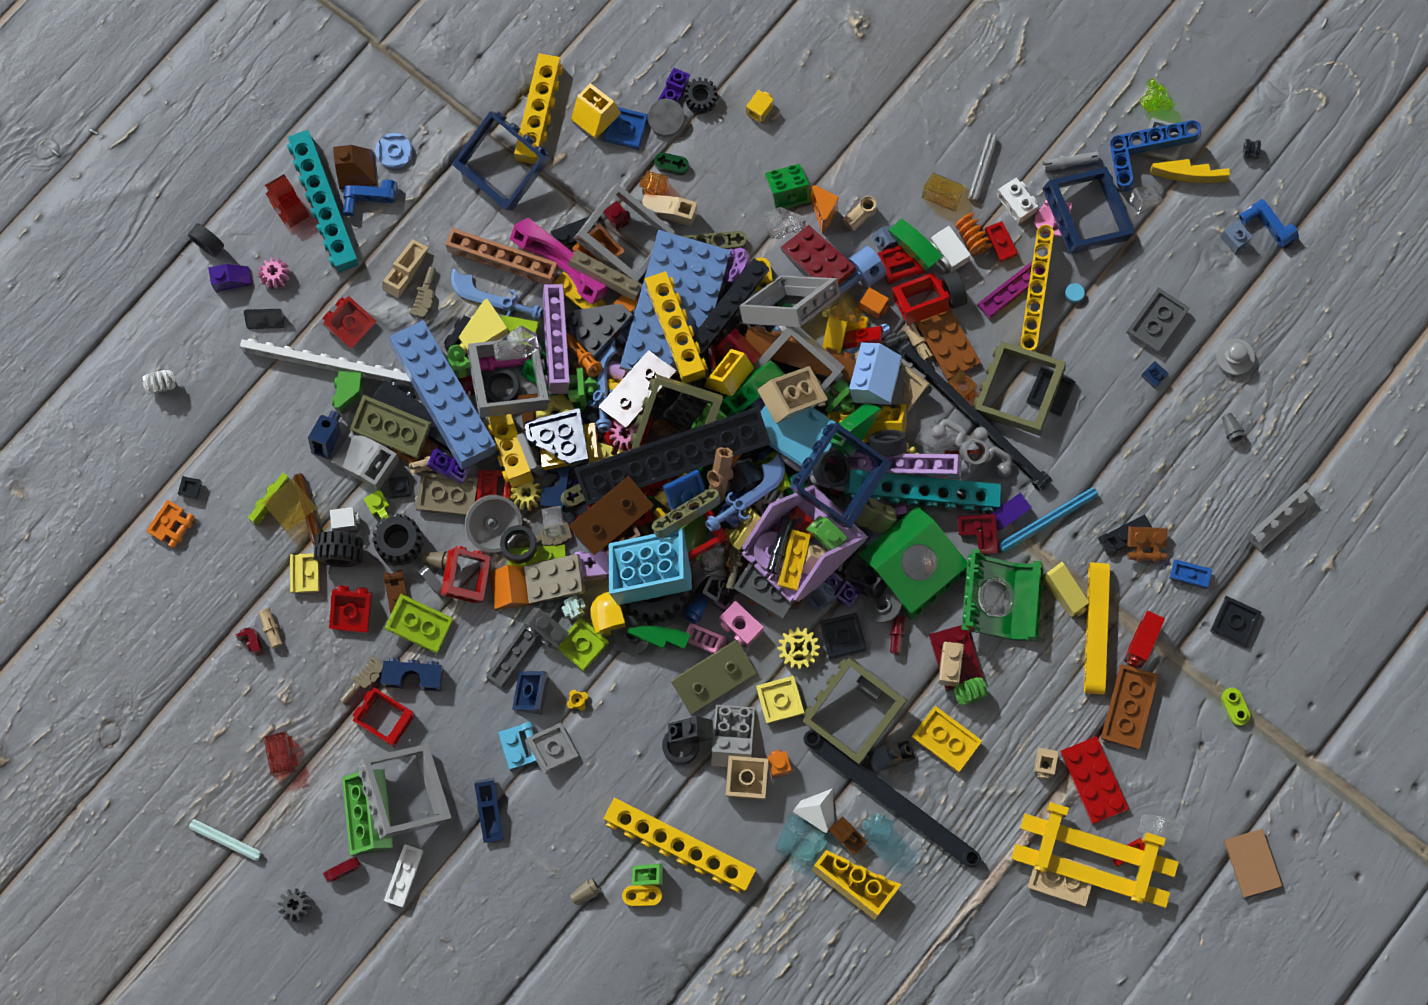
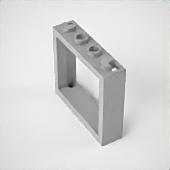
[573,184,675,282]
[740,275,840,327]
[748,326,844,408]
[467,336,551,418]
[357,744,451,839]

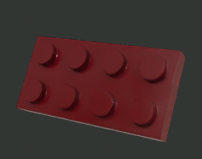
[780,225,857,285]

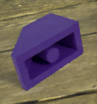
[208,264,252,292]

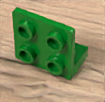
[765,164,812,211]

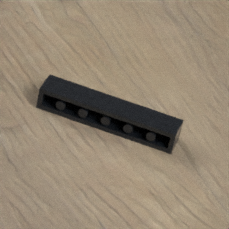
[372,380,451,453]

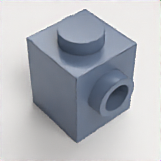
[1220,220,1252,254]

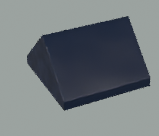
[512,671,549,715]

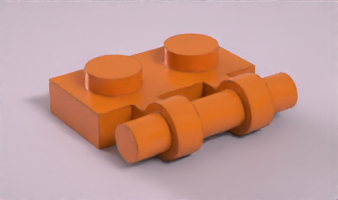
[146,499,195,549]

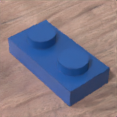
[1169,559,1212,589]

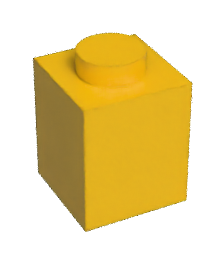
[746,90,774,123]

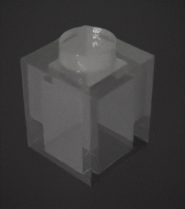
[542,506,567,538]

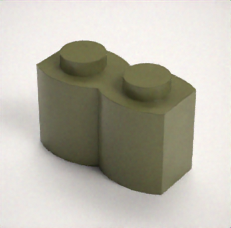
[854,498,897,534]

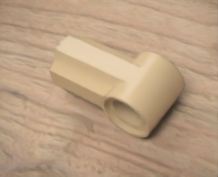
[843,196,876,232]

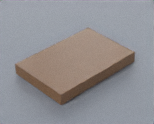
[1223,829,1282,898]

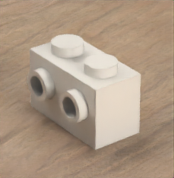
[997,177,1038,225]
[930,226,971,272]

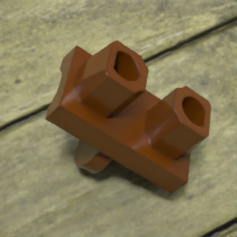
[828,816,868,856]

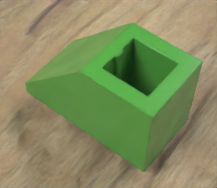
[332,371,364,413]

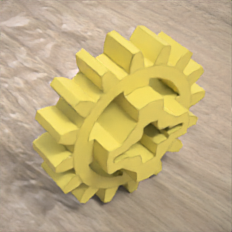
[778,627,820,670]

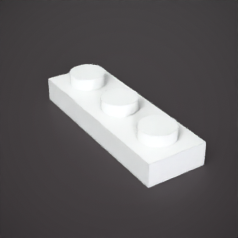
[384,844,424,908]

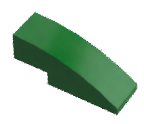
[888,218,943,271]
[627,626,691,650]

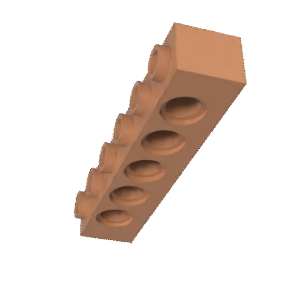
[445,228,559,284]

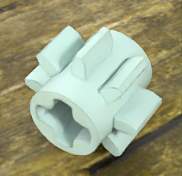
[561,596,586,620]

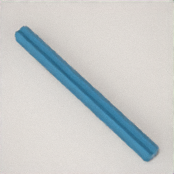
[999,487,1098,553]

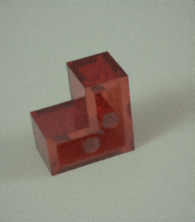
[265,174,309,228]

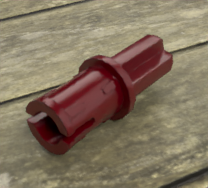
[889,615,905,655]

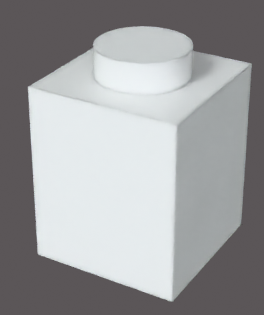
[330,507,360,532]

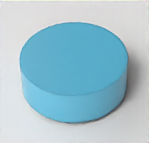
[1065,283,1084,303]

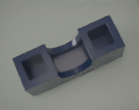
[540,466,575,512]
[381,658,444,691]

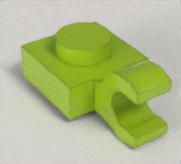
[363,490,390,519]

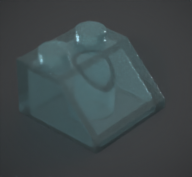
[775,813,826,866]

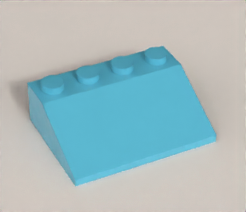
[761,405,836,474]
[609,528,692,605]

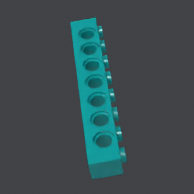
[287,130,359,273]
[845,470,1001,512]

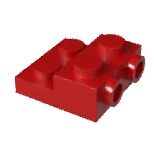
[322,296,377,349]
[329,585,373,633]

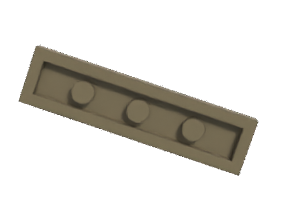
[568,250,643,300]

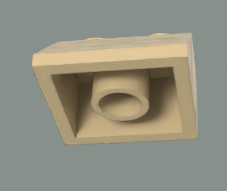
[726,756,768,800]

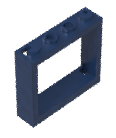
[452,111,551,211]
[1042,167,1134,255]
[790,423,891,528]

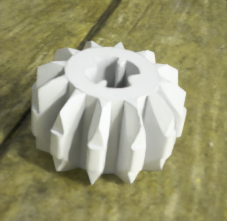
[142,370,176,394]

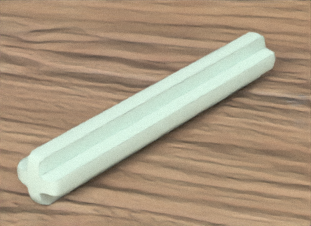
[189,819,262,861]

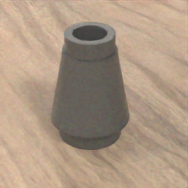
[1222,413,1245,443]

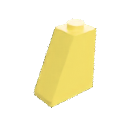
[459,299,509,354]
[1043,562,1089,618]

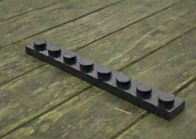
[670,258,769,382]

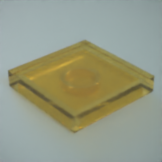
[262,479,317,533]

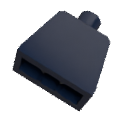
[308,411,341,460]

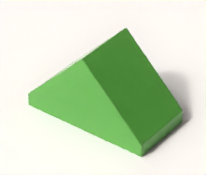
[632,863,663,887]

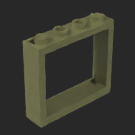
[973,341,1066,436]
[629,374,723,471]
[803,657,908,764]

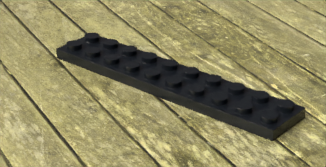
[574,406,771,505]

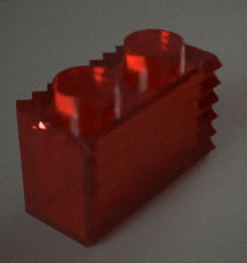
[263,731,299,777]

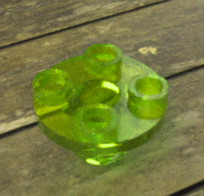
[1140,78,1175,113]

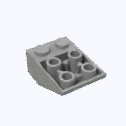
[331,431,399,491]
[711,705,755,767]

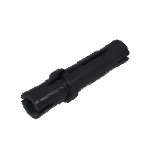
[766,516,794,574]

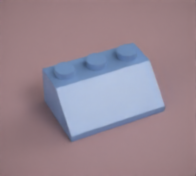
[849,342,902,405]

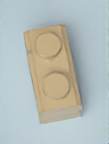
[938,642,964,687]

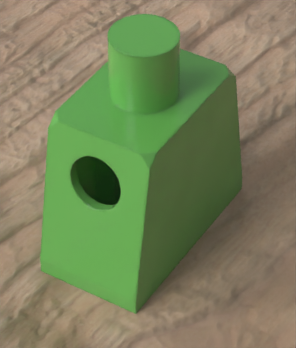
[806,515,847,551]

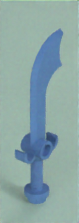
[451,269,543,320]
[588,340,617,432]
[705,453,785,531]

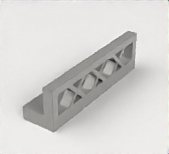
[1247,483,1316,551]

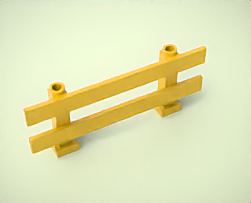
[1011,802,1178,908]

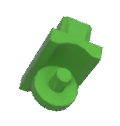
[444,345,471,379]
[568,368,599,407]
[825,378,855,414]

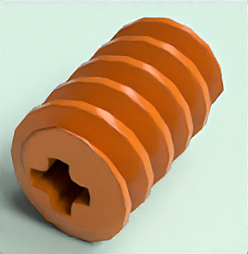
[955,212,992,255]

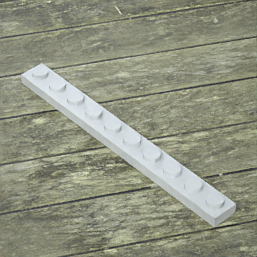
[240,339,414,388]

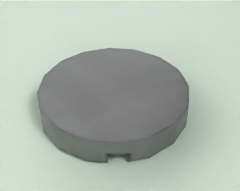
[648,98,685,136]

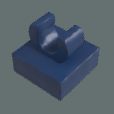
[1141,361,1169,388]

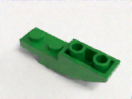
[719,360,783,417]

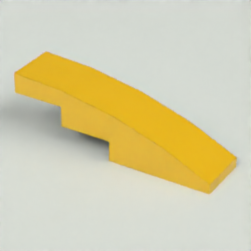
[1150,159,1230,183]

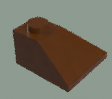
[333,145,376,190]

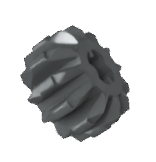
[277,888,312,923]

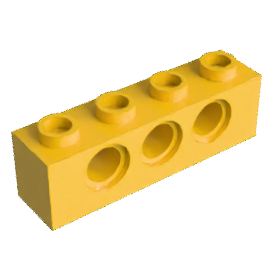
[487,414,534,488]

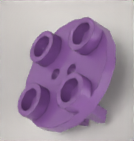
[723,248,751,283]

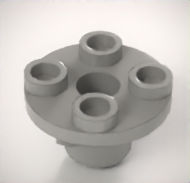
[1216,338,1255,377]

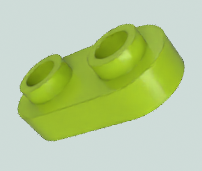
[1221,688,1250,726]

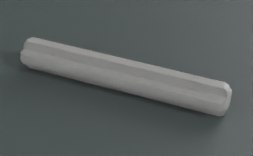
[968,133,998,202]

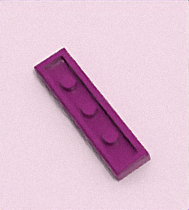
[977,261,1045,320]

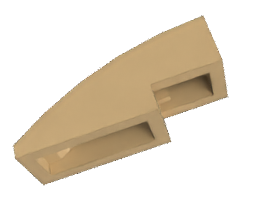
[382,239,429,298]

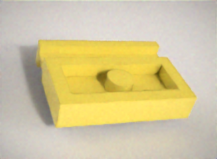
[290,553,319,594]

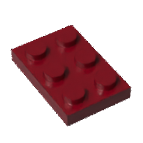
[928,625,983,691]

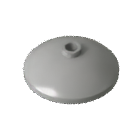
[465,495,522,553]

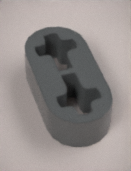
[418,565,444,599]

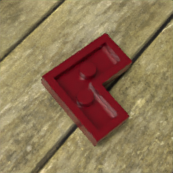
[957,514,999,553]

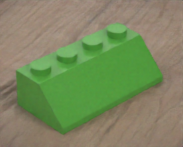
[342,769,393,855]

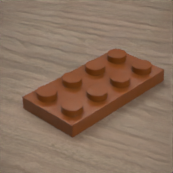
[914,307,981,381]
[1100,664,1159,750]

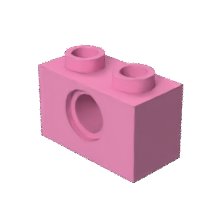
[719,601,764,648]

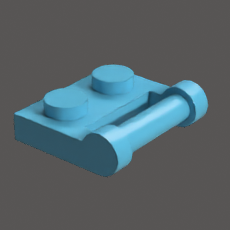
[498,722,537,770]

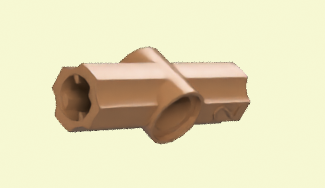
[707,447,733,503]

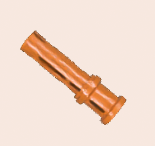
[566,333,602,377]

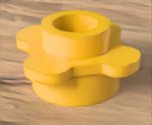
[567,690,588,711]

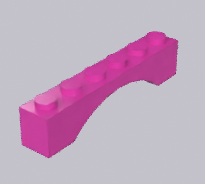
[509,218,609,304]

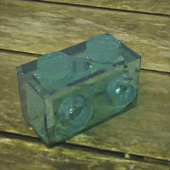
[861,813,893,845]

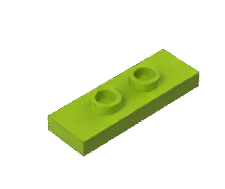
[248,473,291,526]
[508,545,566,566]

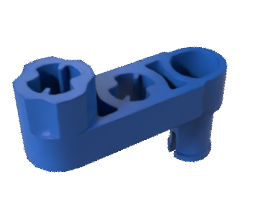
[343,179,398,216]
[1238,199,1299,247]

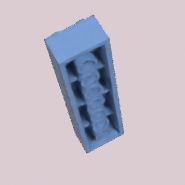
[389,320,496,470]

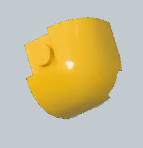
[590,592,626,637]

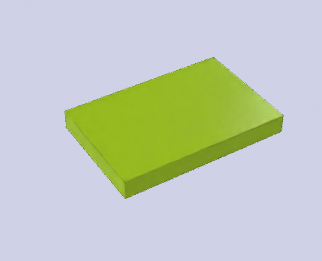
[384,594,454,654]

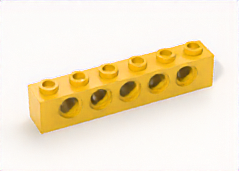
[514,53,563,164]
[645,271,707,384]

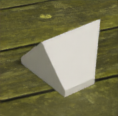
[793,788,834,833]

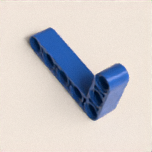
[1110,120,1201,192]

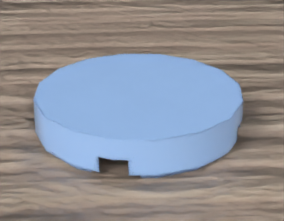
[375,133,413,169]

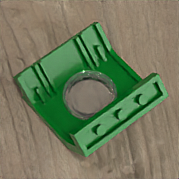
[858,506,967,620]
[962,549,1044,641]

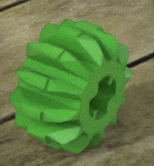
[954,677,988,706]

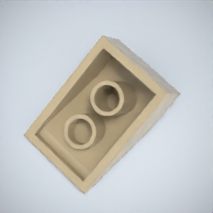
[758,366,828,423]

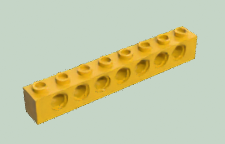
[603,797,756,894]

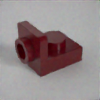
[603,201,631,230]
[235,627,264,656]

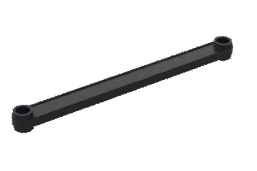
[895,340,1053,492]
[803,730,981,868]

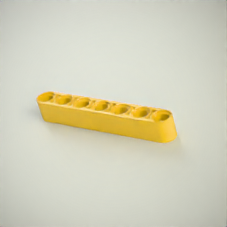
[1020,224,1054,352]
[1084,562,1110,695]

